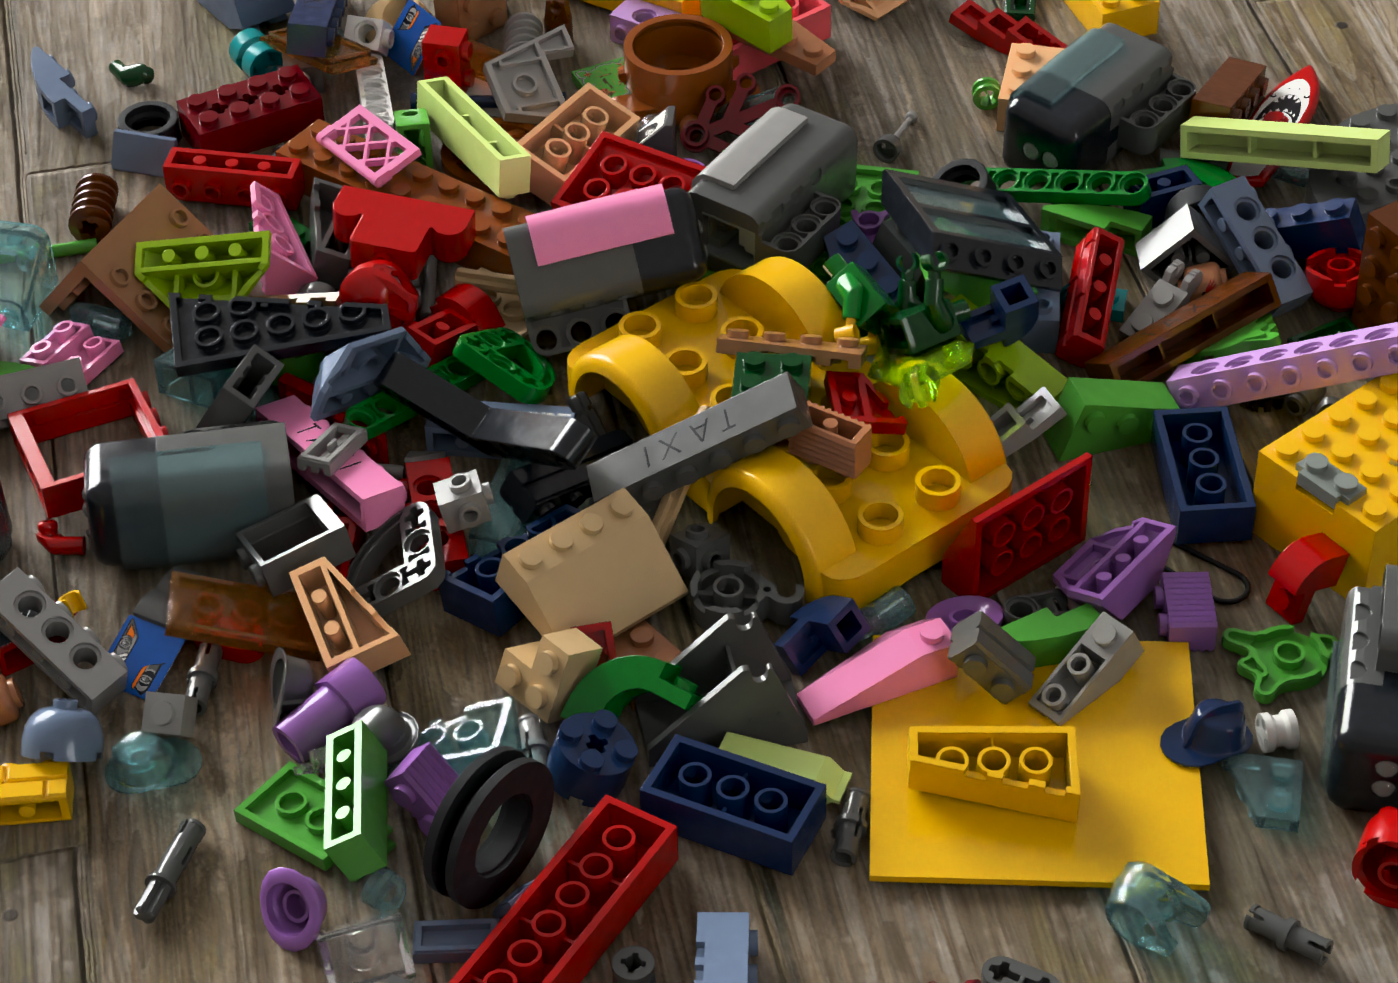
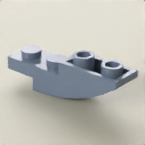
[31,46,98,139]

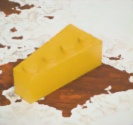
[907,726,1081,823]

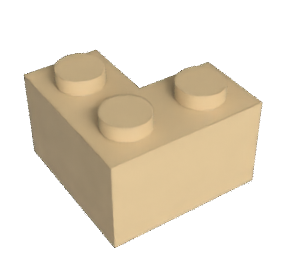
[495,628,603,724]

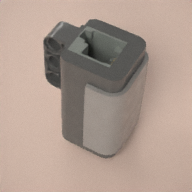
[688,103,858,272]

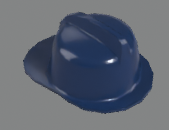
[1160,698,1253,768]

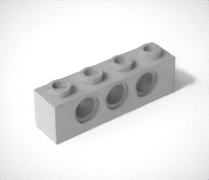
[0,567,128,715]

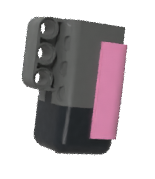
[503,184,709,357]

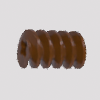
[68,173,119,244]

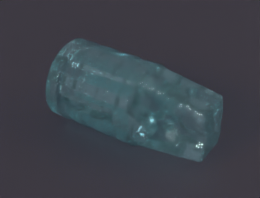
[69,302,134,343]
[858,586,916,642]

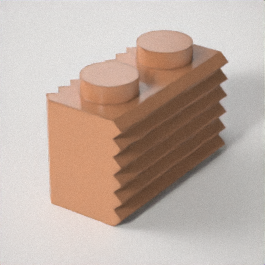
[788,400,872,479]

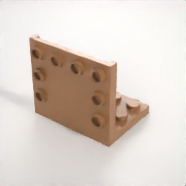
[39,183,214,355]

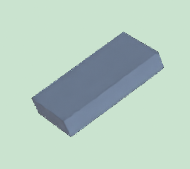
[412,918,500,964]

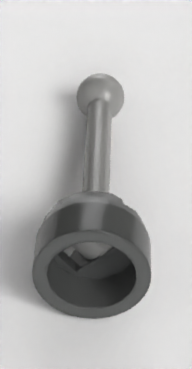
[873,111,918,163]

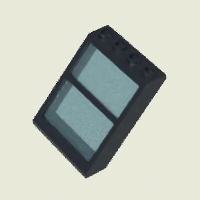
[881,169,1063,292]

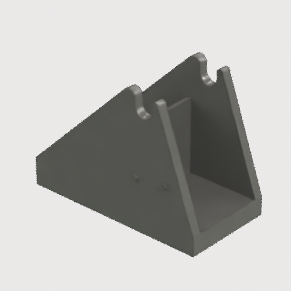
[634,612,808,767]

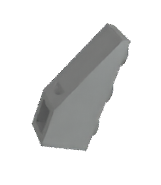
[1028,611,1144,726]

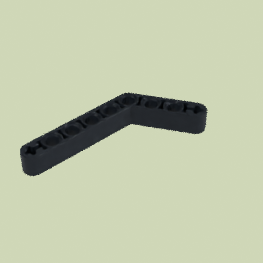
[373,352,598,470]

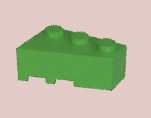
[1043,377,1180,462]

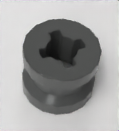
[612,946,656,983]

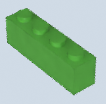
[324,720,387,882]

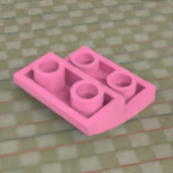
[19,320,124,385]

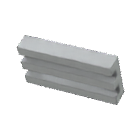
[297,422,368,477]

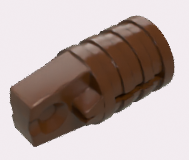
[544,0,574,45]

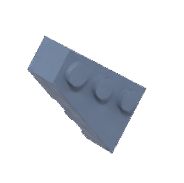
[694,912,758,983]

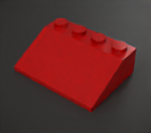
[550,131,705,209]
[941,452,1093,598]

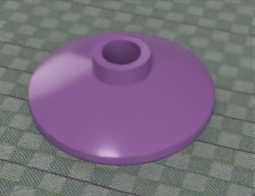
[925,595,1004,633]

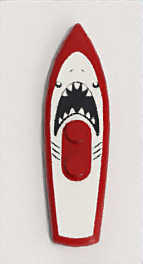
[1226,65,1320,188]

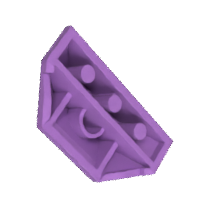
[1052,517,1176,620]

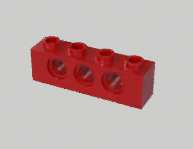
[400,457,469,591]

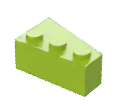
[701,0,793,54]

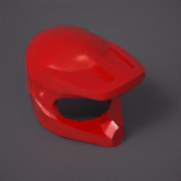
[339,259,420,330]

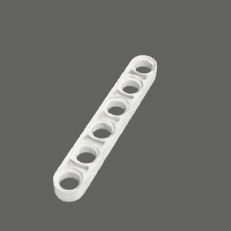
[354,54,395,141]

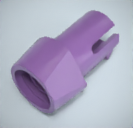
[272,657,386,764]

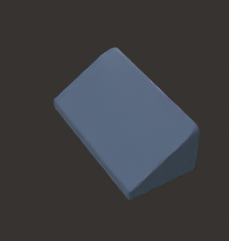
[111,129,178,177]

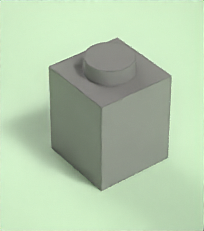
[141,691,198,738]

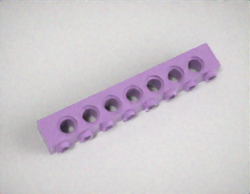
[1166,322,1398,409]

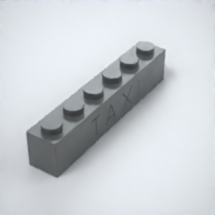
[586,371,813,506]

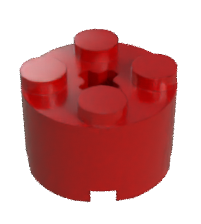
[1352,806,1398,909]

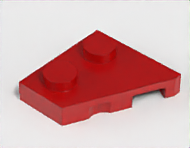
[824,371,908,435]

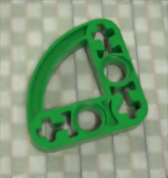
[452,327,555,405]

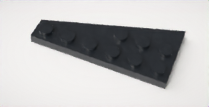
[168,292,392,378]

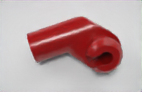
[36,519,86,555]

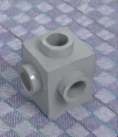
[433,469,495,534]

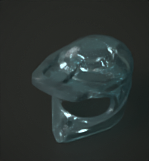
[1105,861,1211,957]

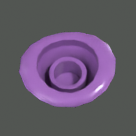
[260,867,327,952]

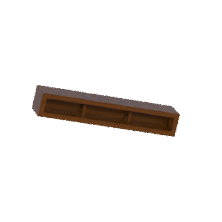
[1084,272,1282,382]

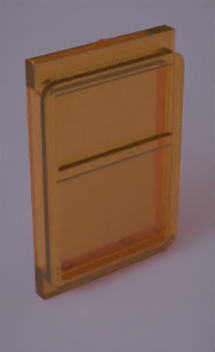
[260,28,378,75]

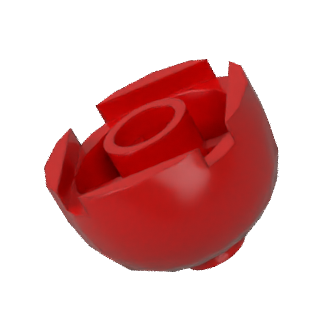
[1305,248,1362,312]

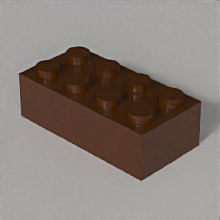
[1351,200,1398,329]

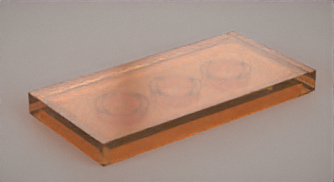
[164,571,322,662]

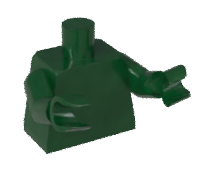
[877,251,971,354]

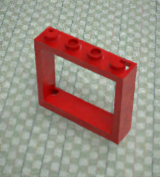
[7,378,169,519]

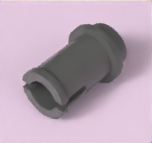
[1284,387,1327,416]

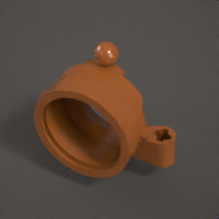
[612,14,765,140]

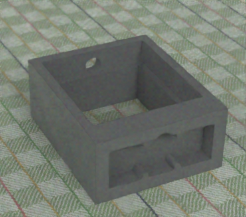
[235,494,356,597]

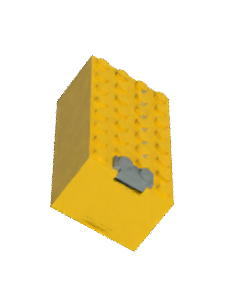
[1253,373,1398,599]

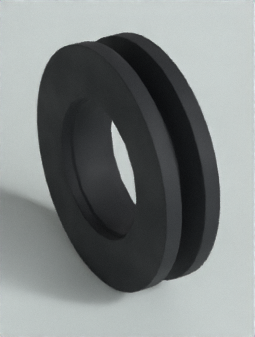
[423,746,554,909]

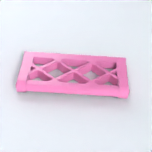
[316,104,422,188]

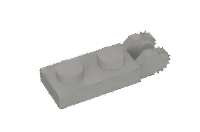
[1118,259,1203,339]

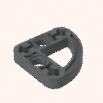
[346,502,446,617]

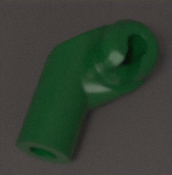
[109,60,154,87]

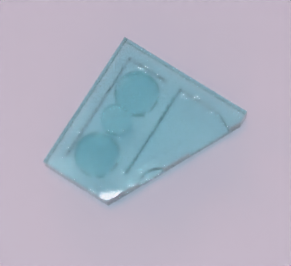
[1222,753,1304,833]

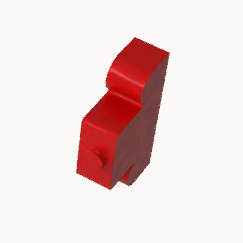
[333,185,476,280]

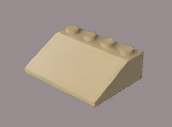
[495,487,688,637]

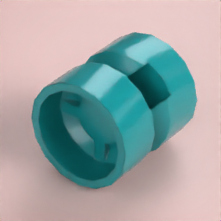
[229,28,283,78]

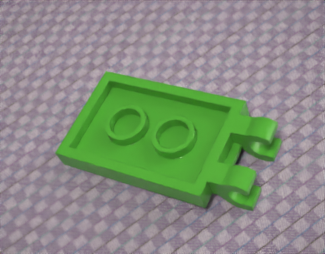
[233,761,396,882]

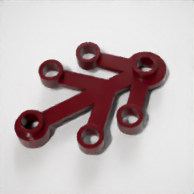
[680,73,802,153]

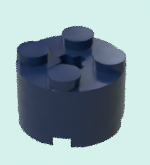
[546,709,638,807]

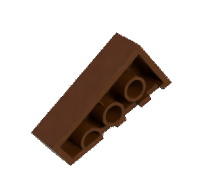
[1189,57,1269,163]

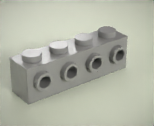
[0,357,88,430]

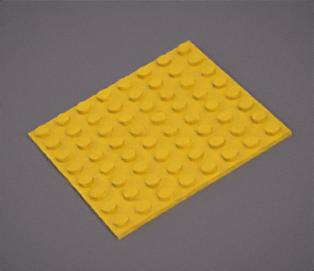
[869,635,1210,891]

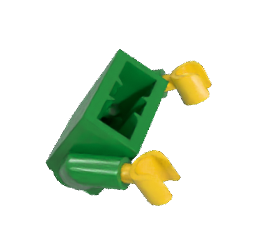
[823,253,900,356]

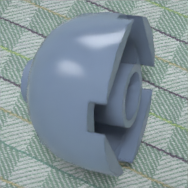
[20,698,104,762]

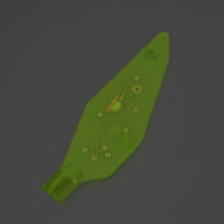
[868,338,975,409]

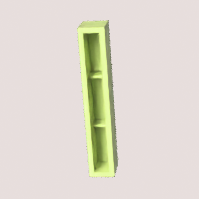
[417,76,531,199]
[1180,116,1390,173]

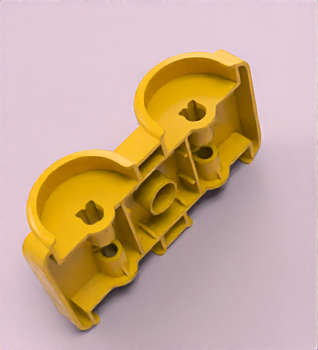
[567,256,1012,609]

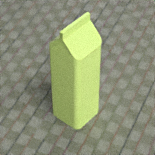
[719,731,852,805]

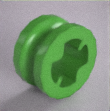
[972,77,1001,110]

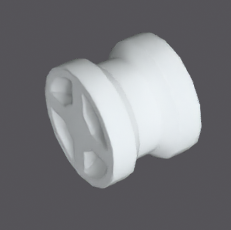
[1255,709,1300,753]

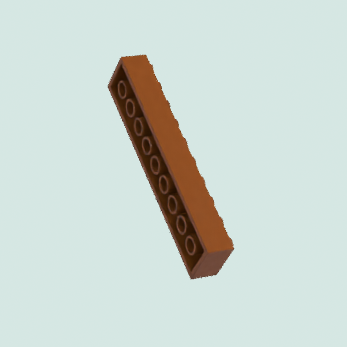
[275,119,535,275]

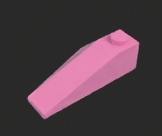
[250,181,318,295]
[796,617,958,726]

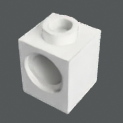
[342,15,395,57]

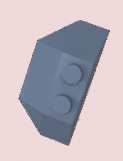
[310,326,431,422]

